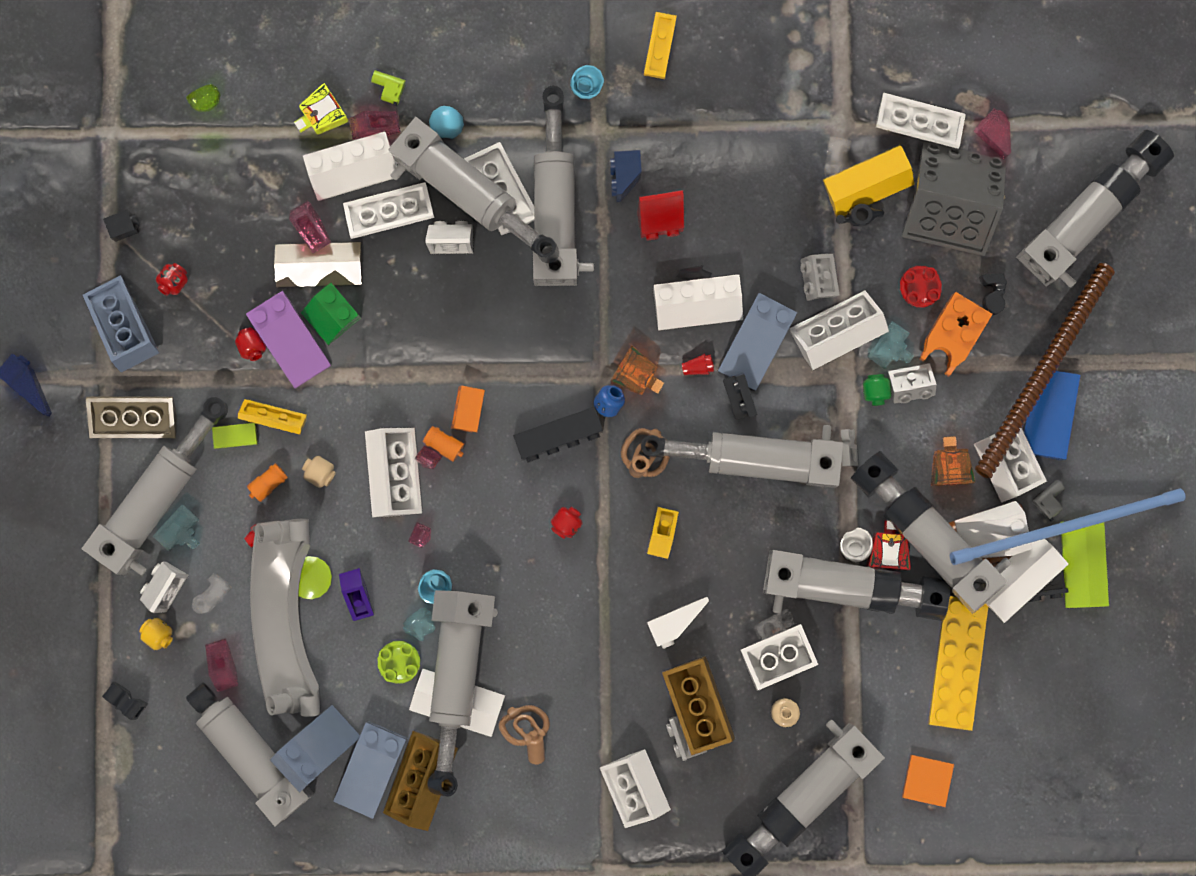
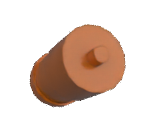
[423,426,464,462]
[247,463,288,502]

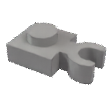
[841,429,858,467]

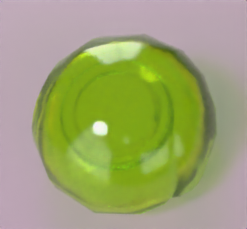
[186,84,221,112]

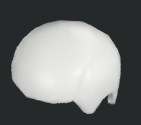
[840,528,873,562]

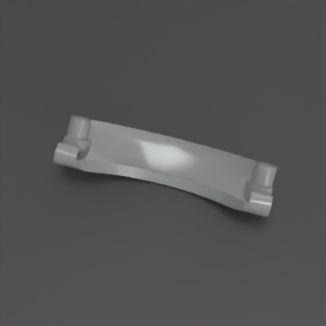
[250,519,320,717]

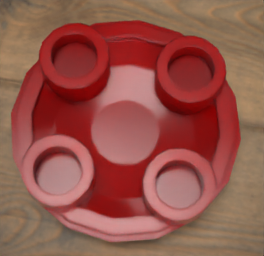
[900,265,942,308]

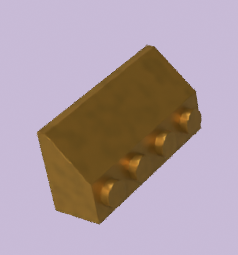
[662,656,735,755]
[383,731,458,831]

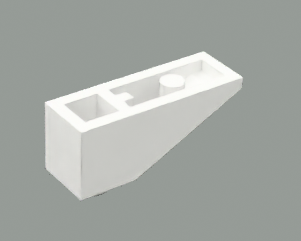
[647,597,709,649]

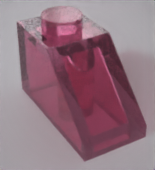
[973,108,1011,159]
[348,111,401,139]
[289,200,331,253]
[205,638,238,692]

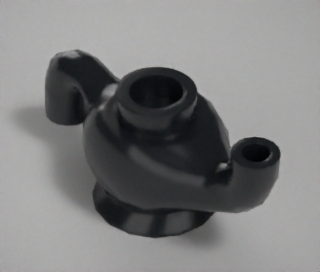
[836,204,885,227]

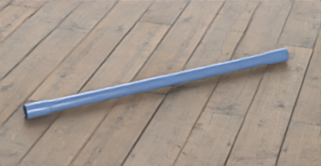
[949,488,1185,565]

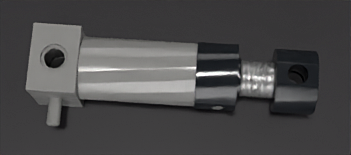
[1016,130,1174,287]
[851,451,1011,614]
[763,550,951,621]
[722,720,885,876]

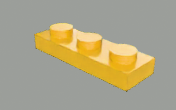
[644,12,677,79]
[238,399,307,434]

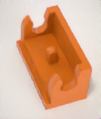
[451,386,485,432]

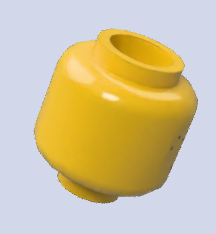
[139,618,173,650]

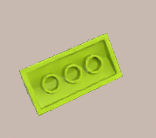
[1060,522,1109,608]

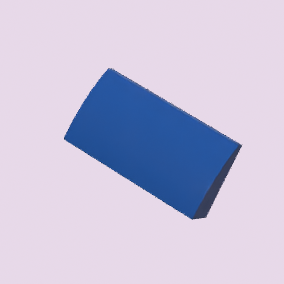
[1024,369,1080,460]

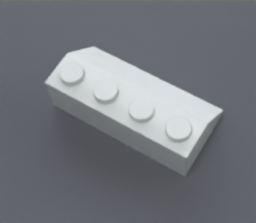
[303,132,396,201]
[653,275,743,331]
[789,291,889,370]
[365,428,422,517]

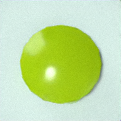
[298,556,332,599]
[377,641,420,684]

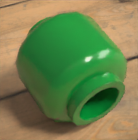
[863,374,892,406]

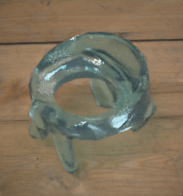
[403,608,435,641]

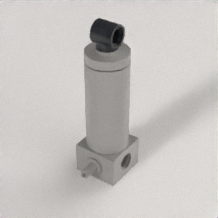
[186,682,314,826]

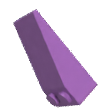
[246,291,331,389]

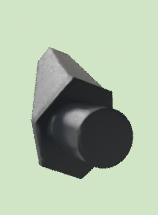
[676,265,712,280]

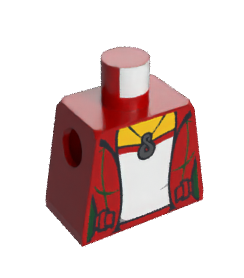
[866,521,910,570]

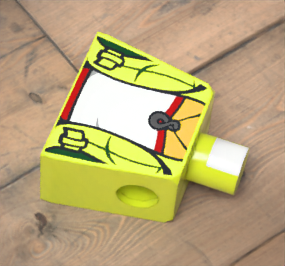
[294,83,349,135]

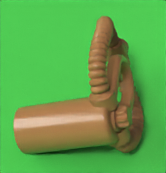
[621,428,670,478]
[499,705,550,765]

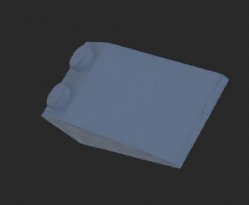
[83,275,159,373]
[718,293,797,391]
[270,705,360,793]
[333,721,408,819]

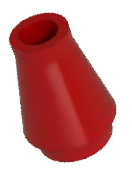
[682,354,714,376]

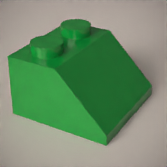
[301,283,361,346]

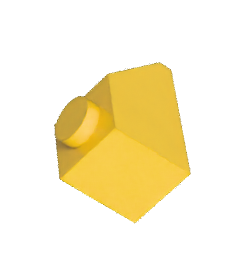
[647,507,679,559]

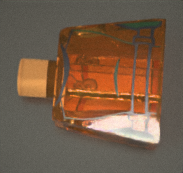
[610,346,664,395]
[931,437,975,486]

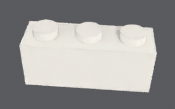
[974,428,1047,502]
[741,624,818,690]
[600,749,671,828]

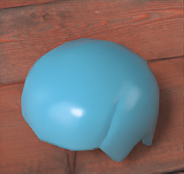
[570,65,604,99]
[429,106,464,139]
[418,569,452,604]

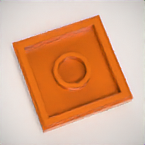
[902,755,954,807]

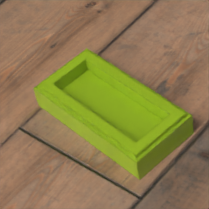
[212,423,258,449]

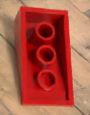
[637,190,684,240]

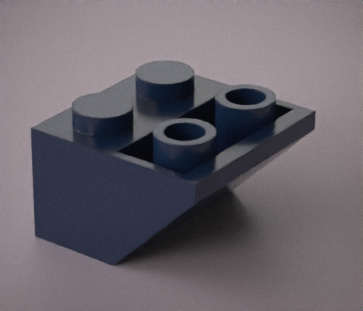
[610,150,642,202]

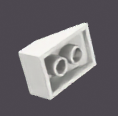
[426,221,473,254]
[954,501,1032,558]
[140,562,188,613]

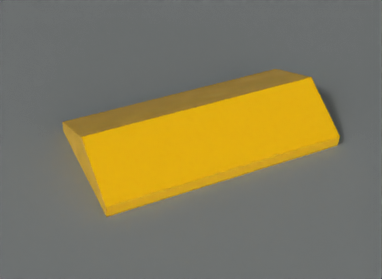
[823,145,915,218]

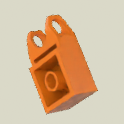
[919,292,992,377]

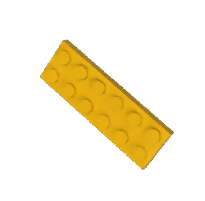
[928,596,988,731]

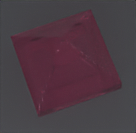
[415,446,442,469]
[408,522,431,548]

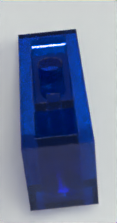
[0,354,52,417]

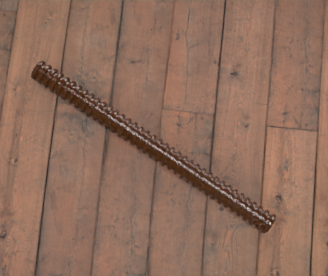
[975,263,1115,479]

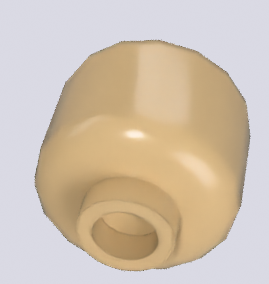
[302,456,336,488]
[771,698,800,727]

